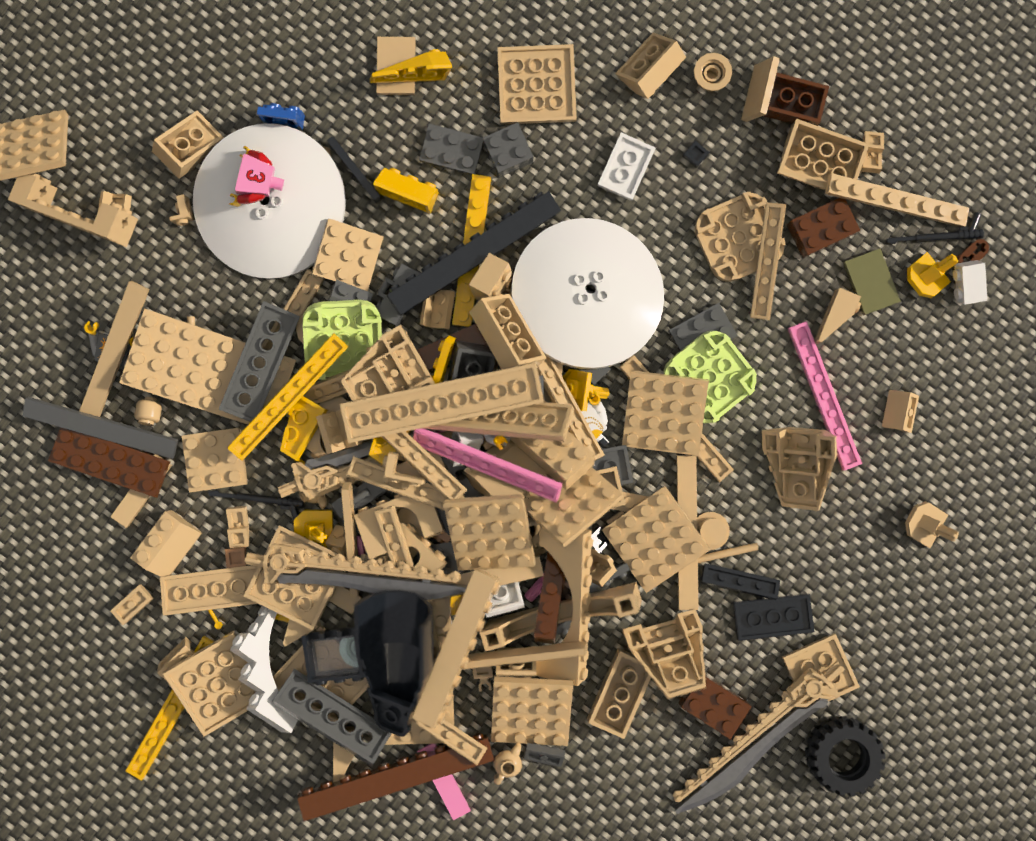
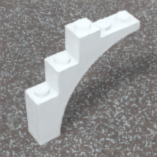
[230,606,298,733]

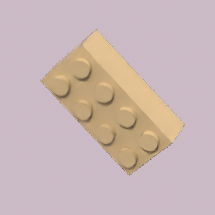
[470,294,547,370]
[510,431,595,490]
[587,648,651,739]

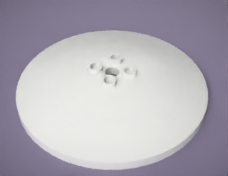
[193,124,346,279]
[511,218,664,369]

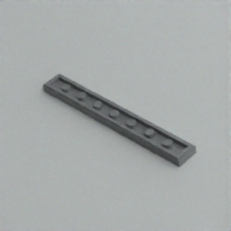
[22,397,178,459]

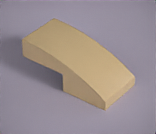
[861,131,884,174]
[226,506,250,549]

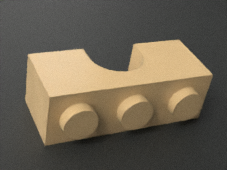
[401,523,447,573]

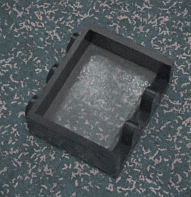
[301,627,364,685]

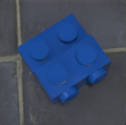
[257,103,305,130]

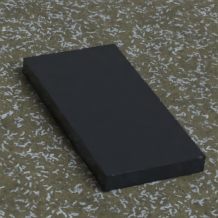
[733,593,814,641]

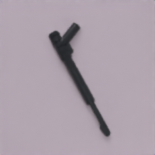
[886,212,984,244]
[208,490,304,520]

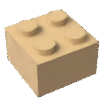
[469,253,513,301]

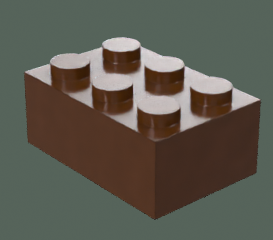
[763,73,829,126]
[787,198,861,258]
[678,675,751,740]

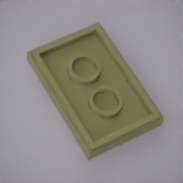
[843,248,901,316]

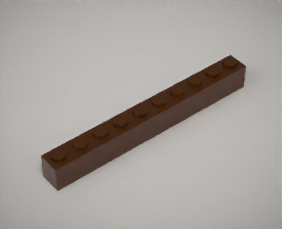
[297,733,494,821]

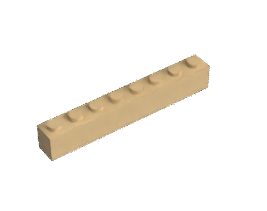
[412,569,501,729]

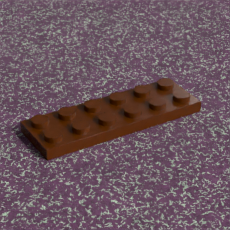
[48,427,171,498]

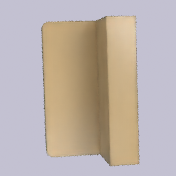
[882,390,919,433]

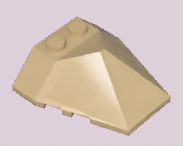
[341,325,435,401]
[762,427,837,511]
[622,609,706,699]

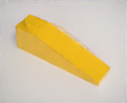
[369,49,452,83]

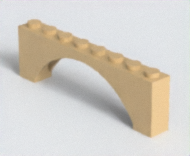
[536,527,593,686]
[480,582,642,651]

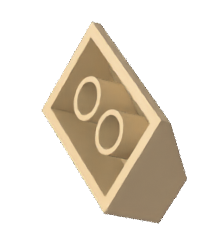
[615,33,686,99]
[130,510,202,577]

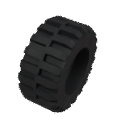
[805,716,886,797]

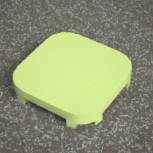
[302,300,382,380]
[663,331,757,423]

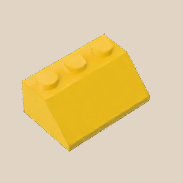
[373,168,439,214]

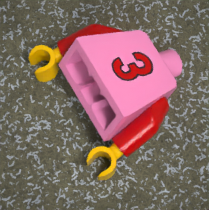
[229,146,284,207]

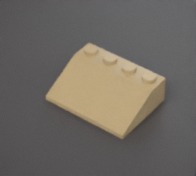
[777,119,869,191]
[463,440,548,496]

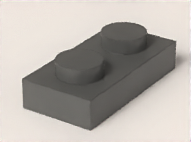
[524,743,565,767]

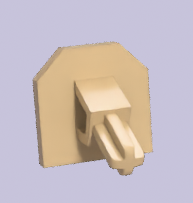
[905,501,959,548]

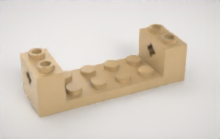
[8,173,138,247]

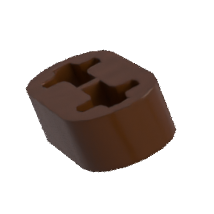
[957,239,989,263]

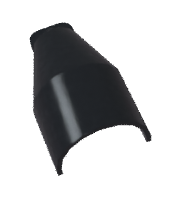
[354,590,434,737]

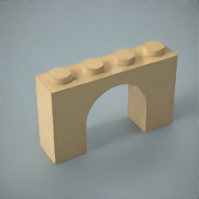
[354,494,445,560]

